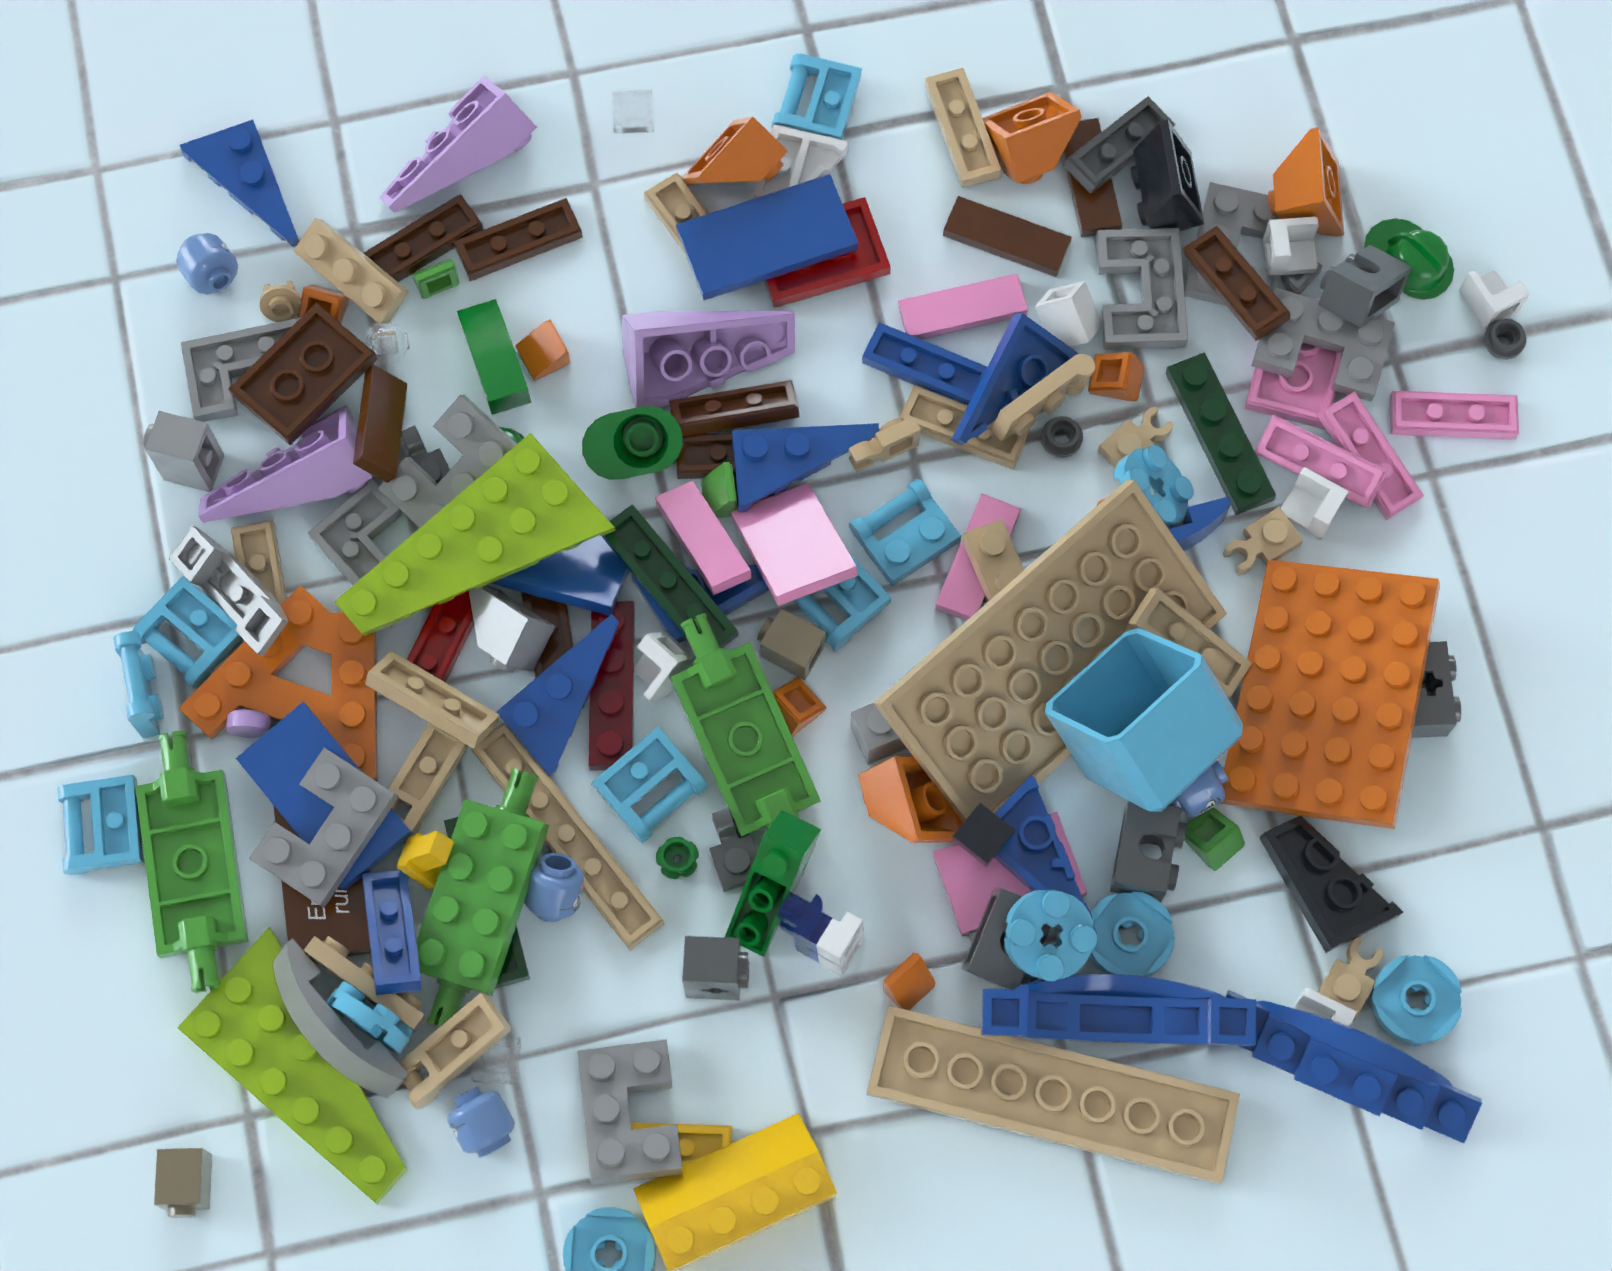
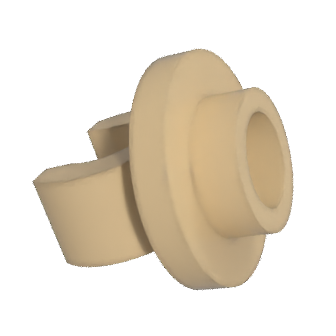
[260,280,301,322]

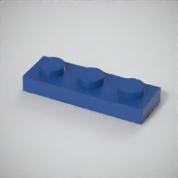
[862,322,987,405]
[362,870,421,995]

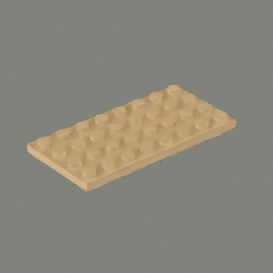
[874,480,1227,823]

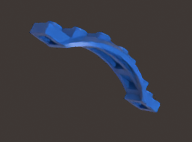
[981,974,1256,1046]
[1225,990,1482,1143]

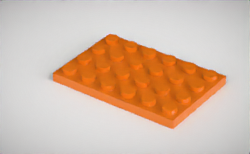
[1221,560,1440,829]

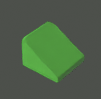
[411,259,460,299]
[701,462,737,518]
[1184,807,1245,871]

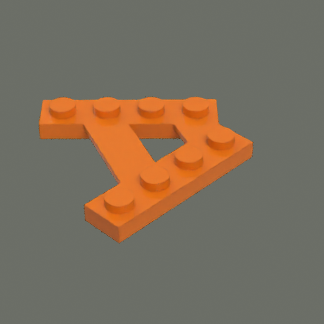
[178,585,378,782]

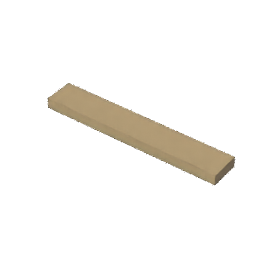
[471,723,665,951]

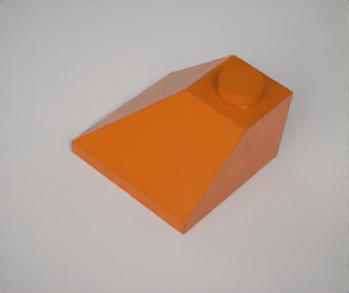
[982,92,1082,184]
[682,116,788,185]
[1268,127,1344,237]
[858,756,963,843]

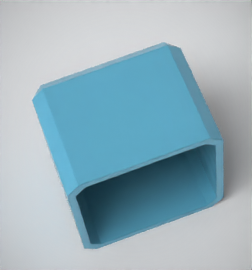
[1045,628,1243,812]

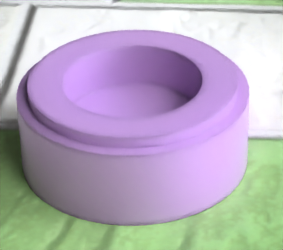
[226,710,271,738]

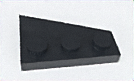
[1259,816,1404,953]

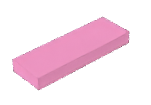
[898,274,1028,339]
[1317,391,1424,520]
[1390,391,1519,439]
[1255,415,1388,508]
[655,481,751,595]
[935,494,1021,621]

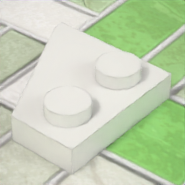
[753,124,848,199]

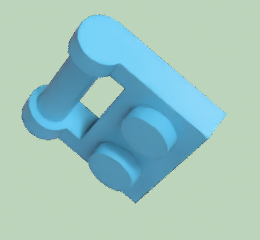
[771,54,862,140]
[848,478,961,586]
[793,555,891,651]
[132,576,243,689]
[113,631,164,739]
[591,726,708,843]
[57,775,143,875]

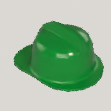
[1364,218,1454,300]
[582,406,683,480]

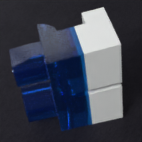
[777,892,864,976]

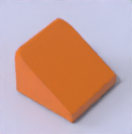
[297,285,349,323]
[515,320,571,381]
[1088,352,1144,401]
[773,677,827,737]
[883,952,936,1010]

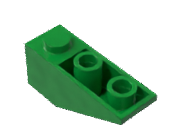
[724,810,821,957]

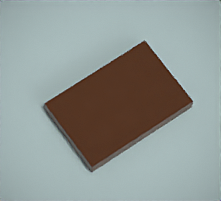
[228,303,378,445]

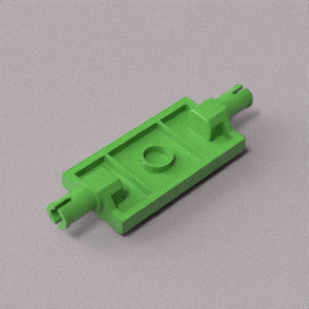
[670,613,821,853]
[135,731,249,993]
[416,768,550,1027]

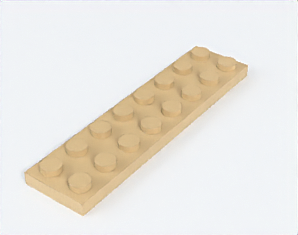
[866,1005,1240,1185]

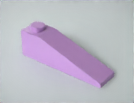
[380,76,537,213]
[622,311,795,408]
[198,405,372,523]

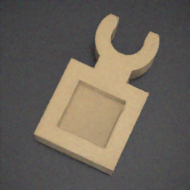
[1098,406,1174,468]
[849,416,921,472]
[1223,507,1304,576]
[1318,936,1383,1022]

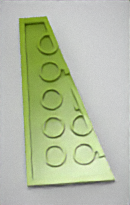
[334,433,616,636]
[177,927,408,1205]

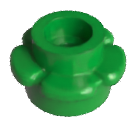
[656,837,699,879]

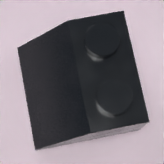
[1131,119,1204,231]

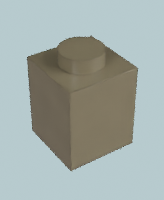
[757,608,826,680]
[154,1148,212,1218]

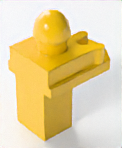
[396,830,454,890]

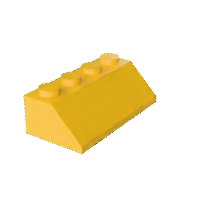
[633,1113,837,1271]

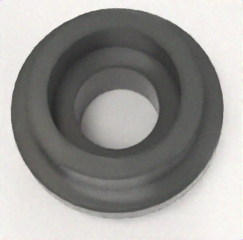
[1484,319,1526,360]
[1041,416,1083,458]

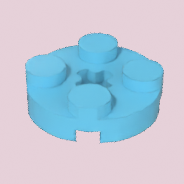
[1114,445,1194,529]
[1004,890,1097,981]
[1090,891,1175,977]
[1369,955,1462,1047]
[326,981,413,1054]
[563,1207,656,1271]

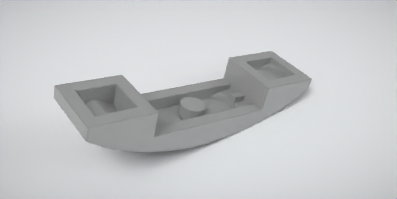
[169,526,288,656]
[273,939,409,1098]

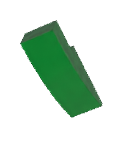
[457,299,531,415]

